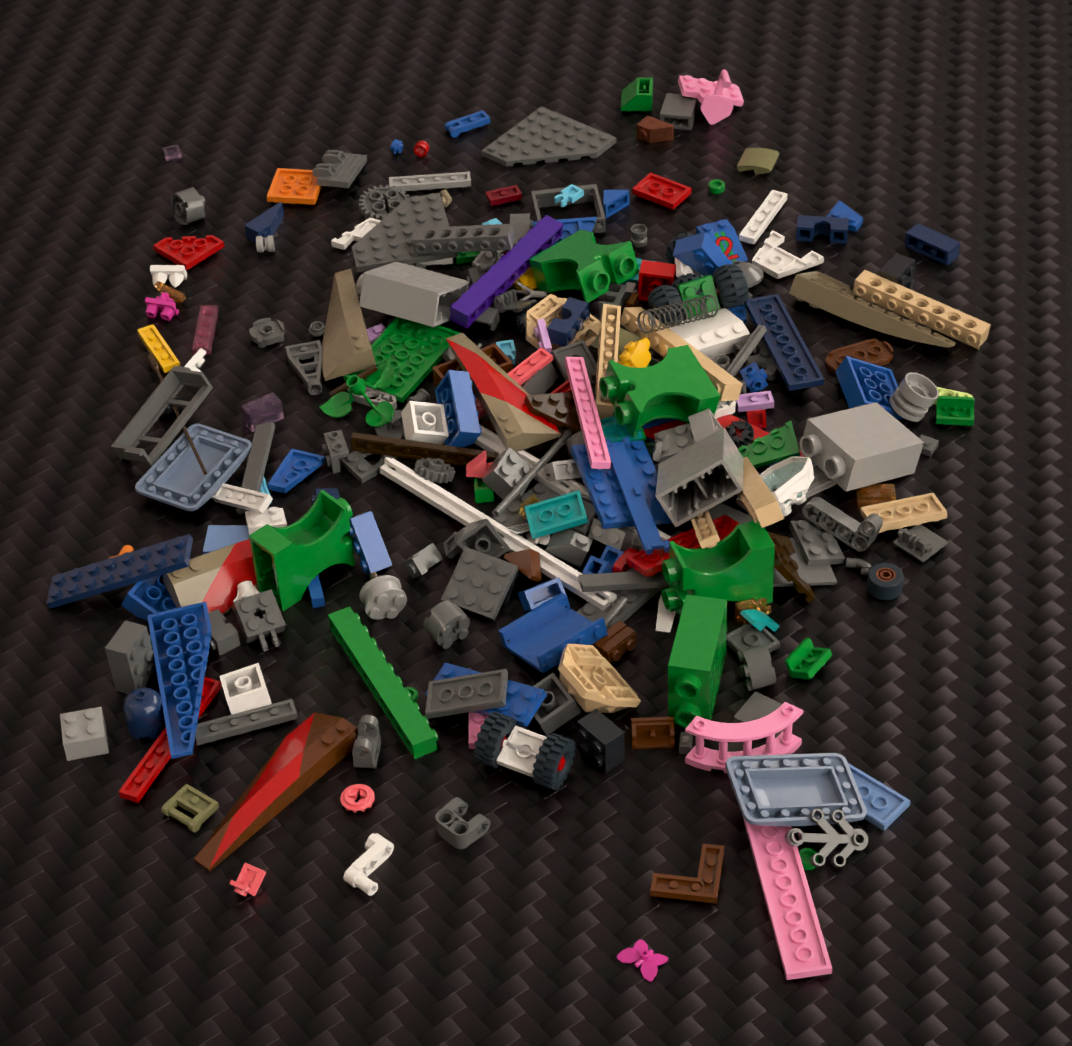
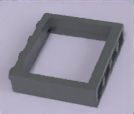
[531,184,606,233]

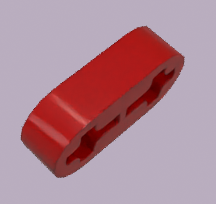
[612,547,639,573]

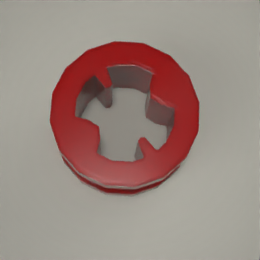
[413,141,429,157]

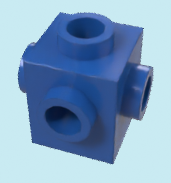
[740,362,768,393]

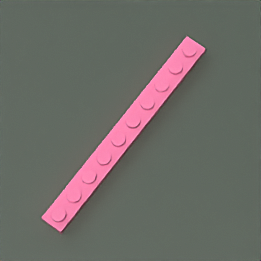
[565,357,611,470]

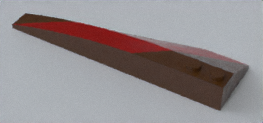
[194,712,359,872]

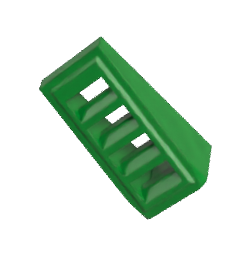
[473,477,494,503]

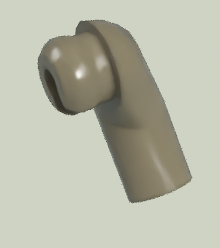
[440,190,452,208]

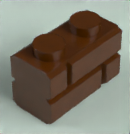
[591,621,636,664]

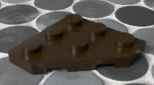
[524,392,581,434]

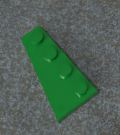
[737,421,801,468]

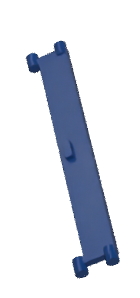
[605,437,669,555]

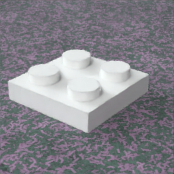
[245,507,287,535]

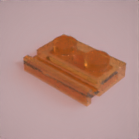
[856,484,896,508]

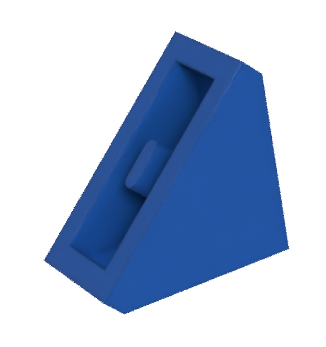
[603,190,630,218]

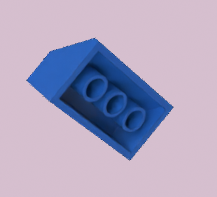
[435,370,482,447]

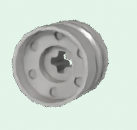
[889,372,939,422]

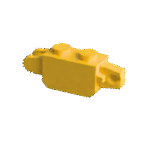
[617,337,651,368]

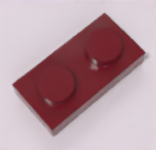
[486,185,522,206]

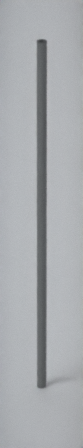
[492,428,573,517]

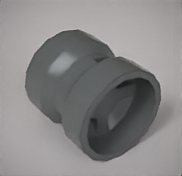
[630,224,647,247]

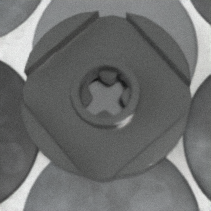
[249,318,285,348]

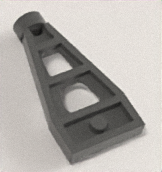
[285,340,323,395]
[340,433,406,483]

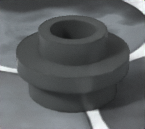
[309,321,325,337]

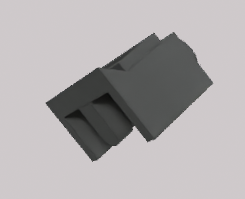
[599,283,628,319]

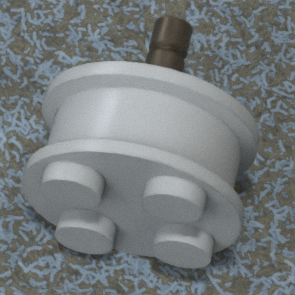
[359,572,407,620]

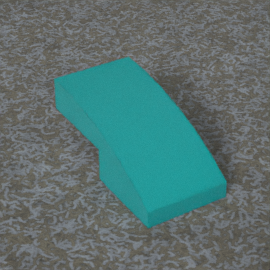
[740,609,780,632]

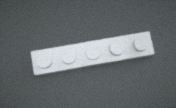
[739,190,788,244]

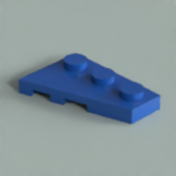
[268,449,326,493]

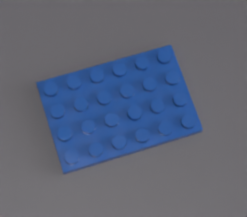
[571,441,673,529]

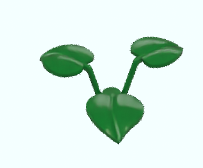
[320,359,395,427]

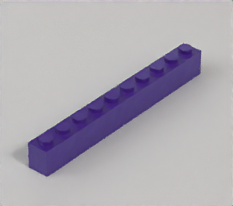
[449,215,564,329]

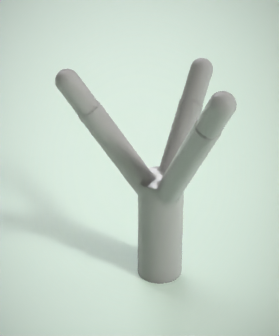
[513,282,547,300]

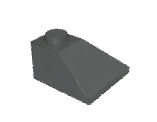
[456,519,510,558]
[545,529,593,567]

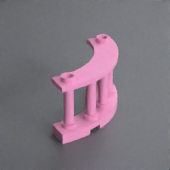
[685,702,803,773]

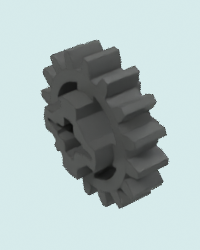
[414,458,455,483]

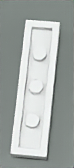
[211,483,273,514]

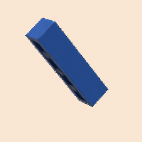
[308,575,325,608]

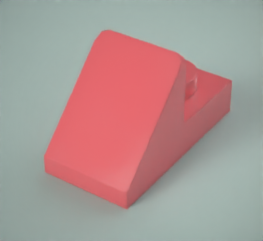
[466,450,493,478]

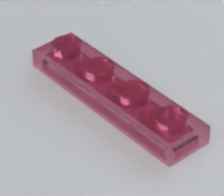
[192,305,219,355]

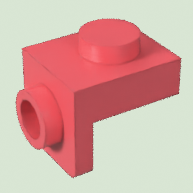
[229,863,266,897]

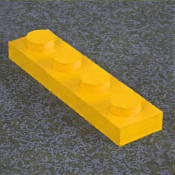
[137,324,180,373]

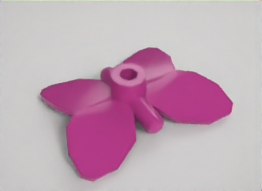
[617,940,668,982]

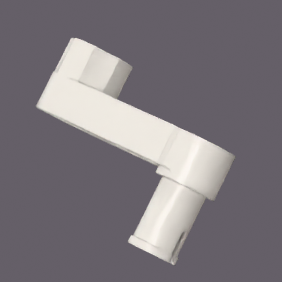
[343,833,394,896]

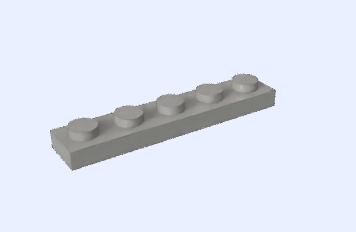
[389,172,471,191]

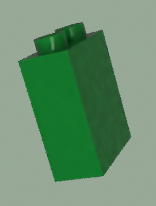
[668,595,727,728]

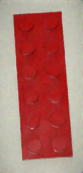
[626,515,740,577]

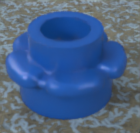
[390,139,404,155]

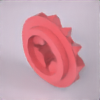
[340,784,375,813]

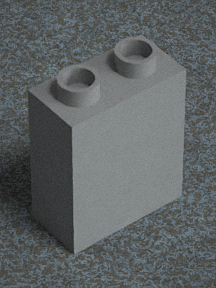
[356,262,469,327]
[799,402,924,492]
[655,428,744,527]

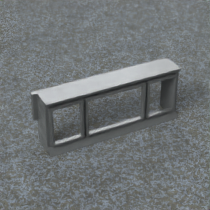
[111,366,213,466]

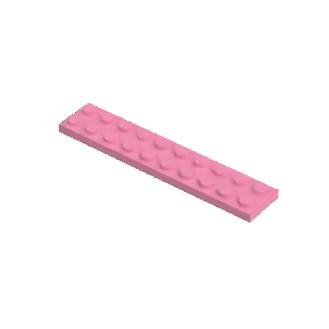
[742,815,832,980]

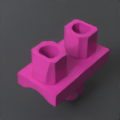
[145,292,179,321]

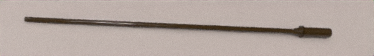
[147,353,207,475]

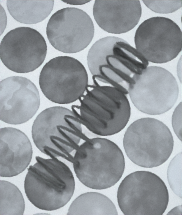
[637,295,718,334]

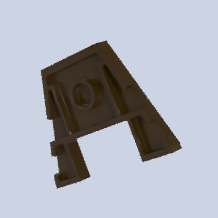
[768,532,816,603]

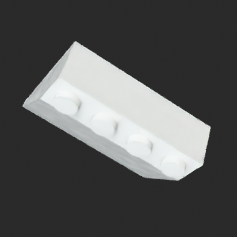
[667,308,750,359]

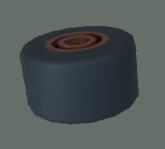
[867,563,904,600]

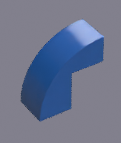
[582,545,624,574]

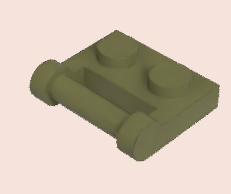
[161,784,219,833]

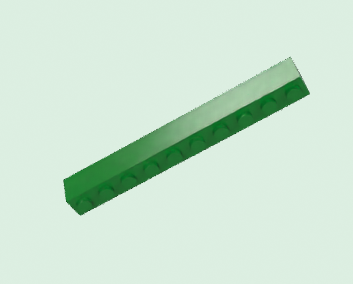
[328,606,438,759]

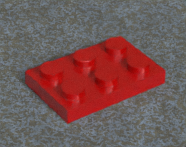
[632,172,692,210]

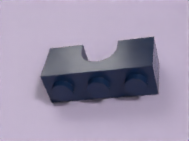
[796,215,849,244]
[547,297,590,347]

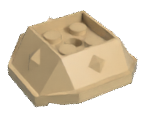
[526,294,600,351]
[558,644,641,713]

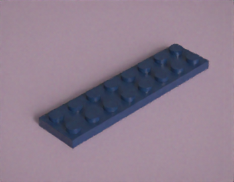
[744,294,824,391]
[46,534,193,609]

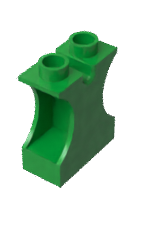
[529,230,639,303]
[599,345,720,439]
[249,489,355,611]
[662,521,775,619]

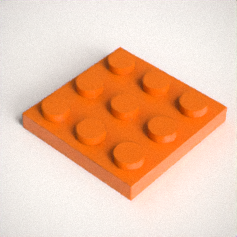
[266,168,322,205]

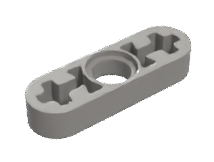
[353,386,397,410]

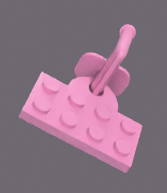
[678,69,744,125]

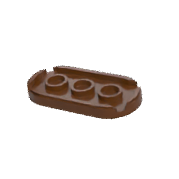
[825,339,893,375]

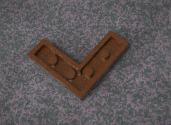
[650,844,725,903]

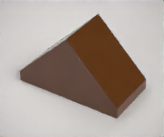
[504,549,542,582]

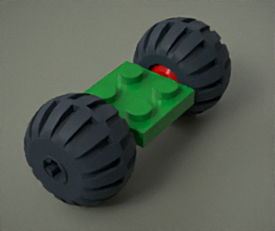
[648,264,749,326]

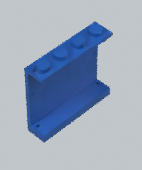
[498,593,608,673]

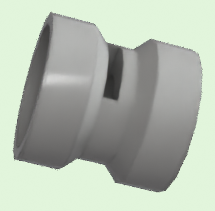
[256,235,275,253]

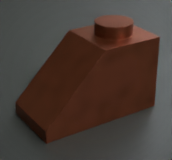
[637,116,674,143]

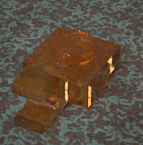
[735,598,771,623]

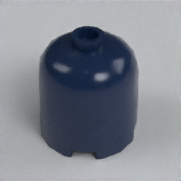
[123,687,166,740]

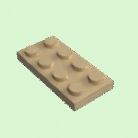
[861,493,947,533]

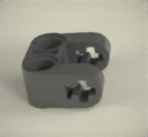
[352,715,381,769]
[435,797,491,849]

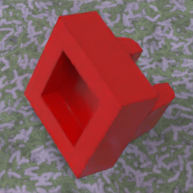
[746,409,767,429]

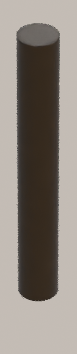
[329,364,378,397]

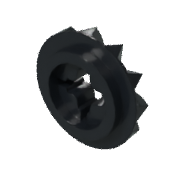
[726,419,754,448]

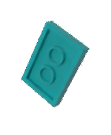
[524,490,589,539]

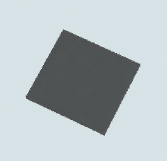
[773,538,837,587]

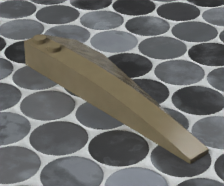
[321,268,376,381]

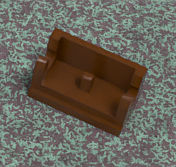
[631,717,675,749]

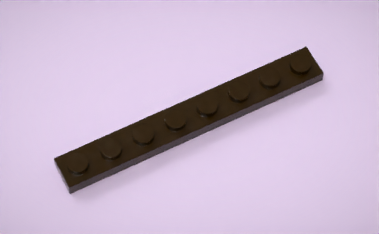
[351,432,499,467]

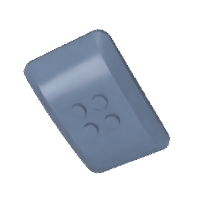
[135,424,252,511]
[725,753,867,826]

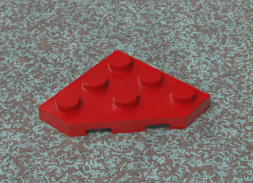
[153,235,225,270]

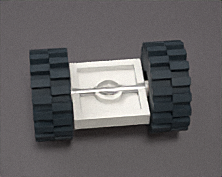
[474,712,576,790]

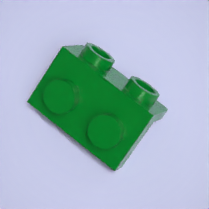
[936,396,975,426]
[785,638,832,679]

